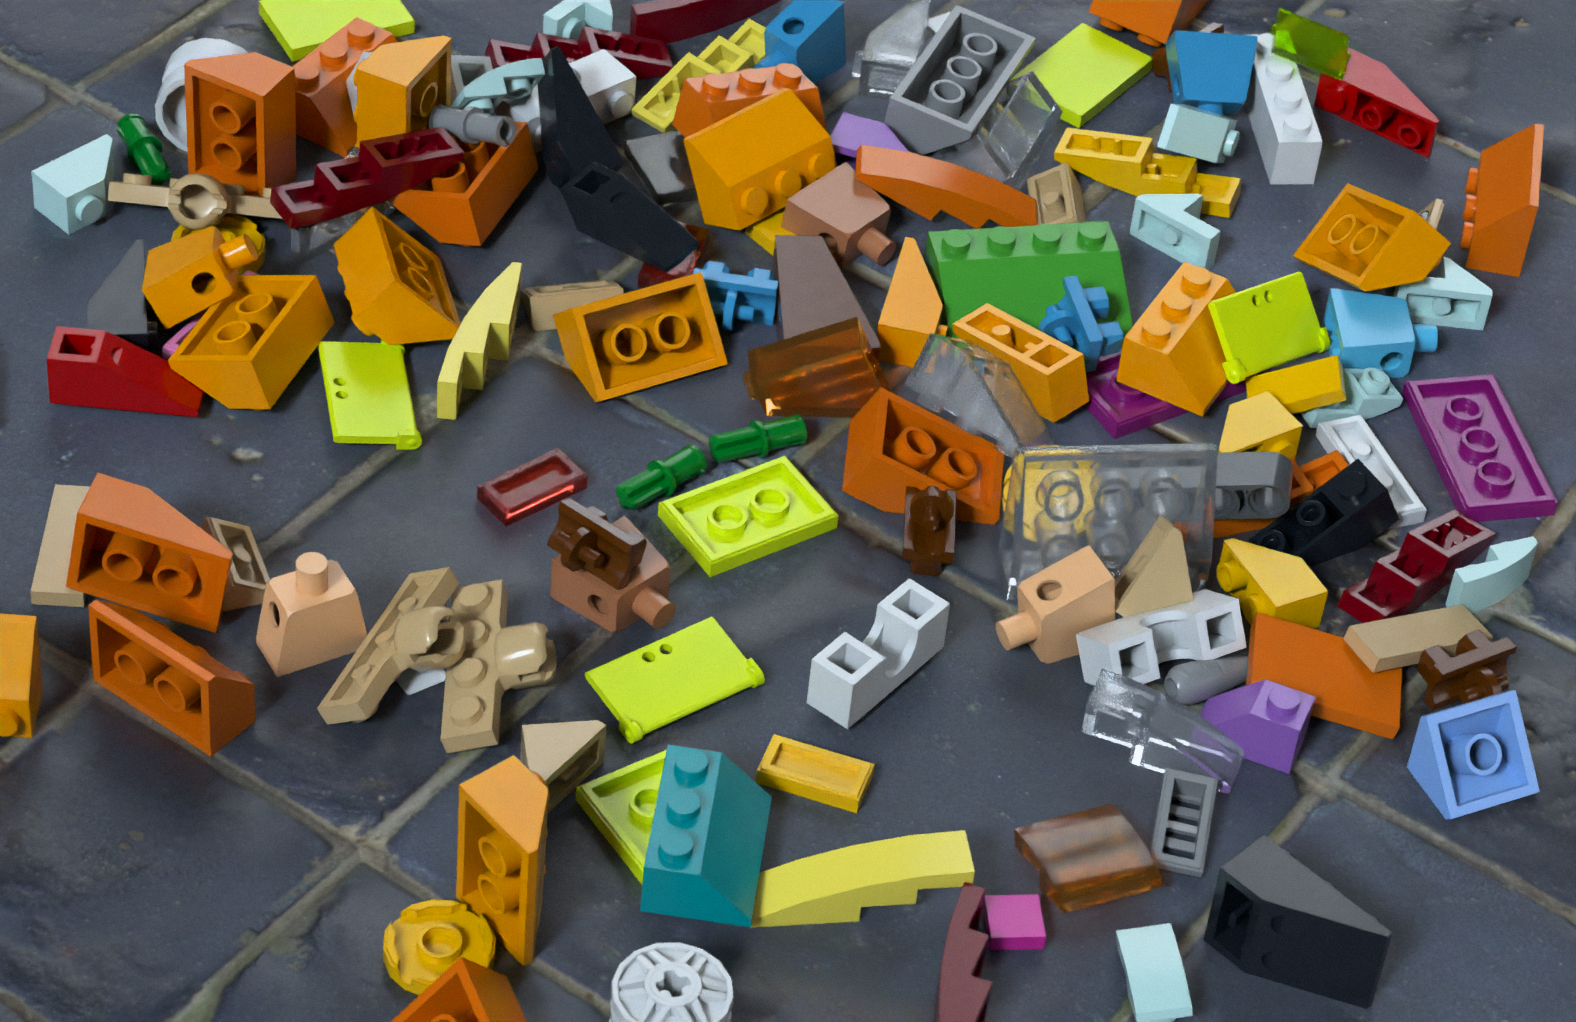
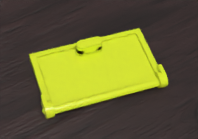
[1208,271,1331,384]
[318,339,422,450]
[585,617,765,744]

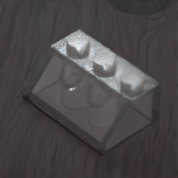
[932,71,1063,190]

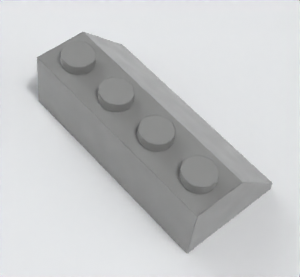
[884,5,1036,155]

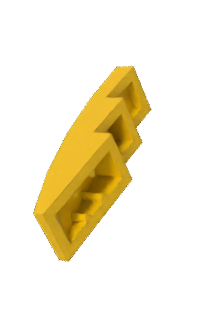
[1054,128,1241,218]

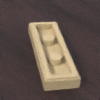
[31,484,90,608]
[1343,604,1493,673]

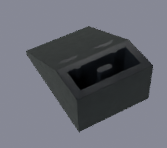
[1203,835,1393,1009]

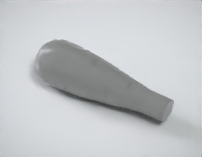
[1164,656,1248,706]

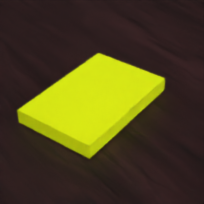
[259,0,415,62]
[1008,23,1153,128]
[658,456,839,577]
[576,750,667,884]

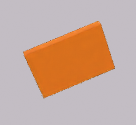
[1246,612,1402,740]

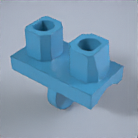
[693,261,778,332]
[1038,276,1124,372]

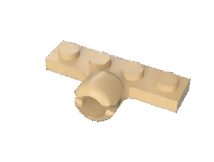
[108,173,282,230]
[317,567,466,725]
[441,579,557,753]

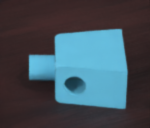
[1322,289,1438,378]

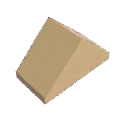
[1115,515,1194,617]
[520,720,606,814]

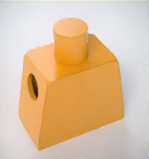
[142,226,258,329]

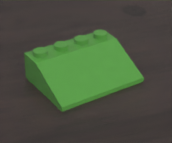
[924,221,1133,366]

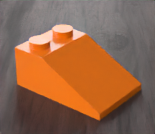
[1088,0,1208,47]
[842,387,1005,525]
[66,473,233,633]

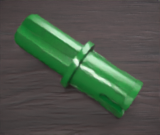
[117,113,172,186]
[708,414,807,462]
[615,444,707,510]

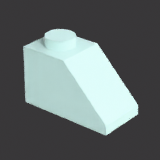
[1157,103,1240,163]
[32,134,115,235]

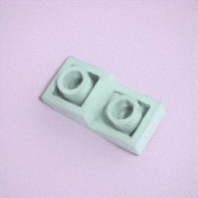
[449,58,545,115]
[1300,367,1403,428]
[1445,536,1538,613]
[1116,923,1193,1022]

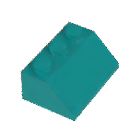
[640,745,772,927]

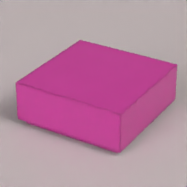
[982,894,1046,951]

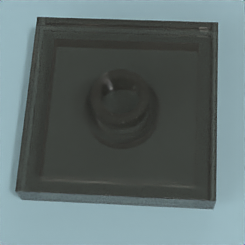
[624,130,698,207]

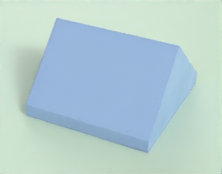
[1407,690,1540,819]

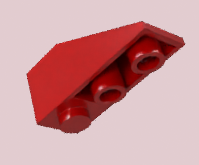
[1314,47,1439,158]
[46,326,204,417]

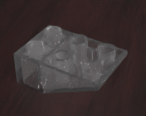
[904,333,1057,459]

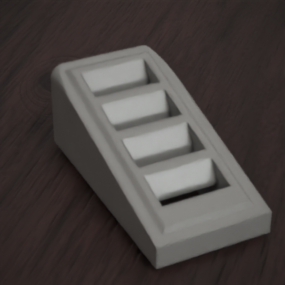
[1148,768,1218,878]

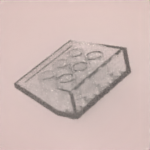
[997,443,1218,600]

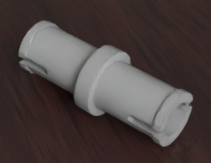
[428,104,516,147]

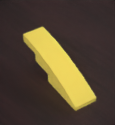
[631,19,766,135]
[437,262,522,420]
[750,830,975,928]

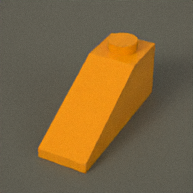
[877,237,948,371]
[952,303,1089,423]

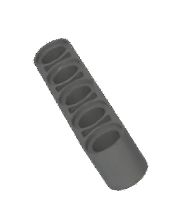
[1084,452,1293,522]

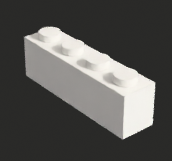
[1245,33,1323,185]

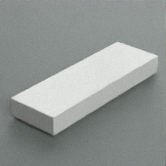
[1315,415,1427,530]

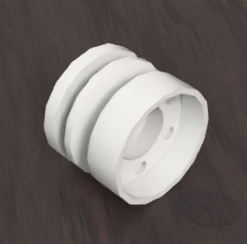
[609,942,733,1022]

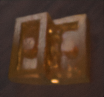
[1014,803,1163,913]

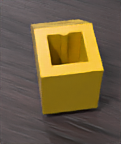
[1218,391,1303,460]
[1216,538,1328,629]

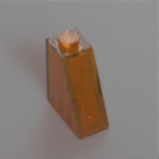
[743,317,890,418]

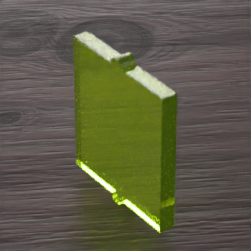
[1269,7,1351,80]

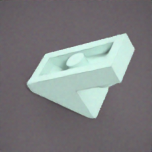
[543,0,613,40]
[1129,194,1221,271]
[1393,257,1493,330]

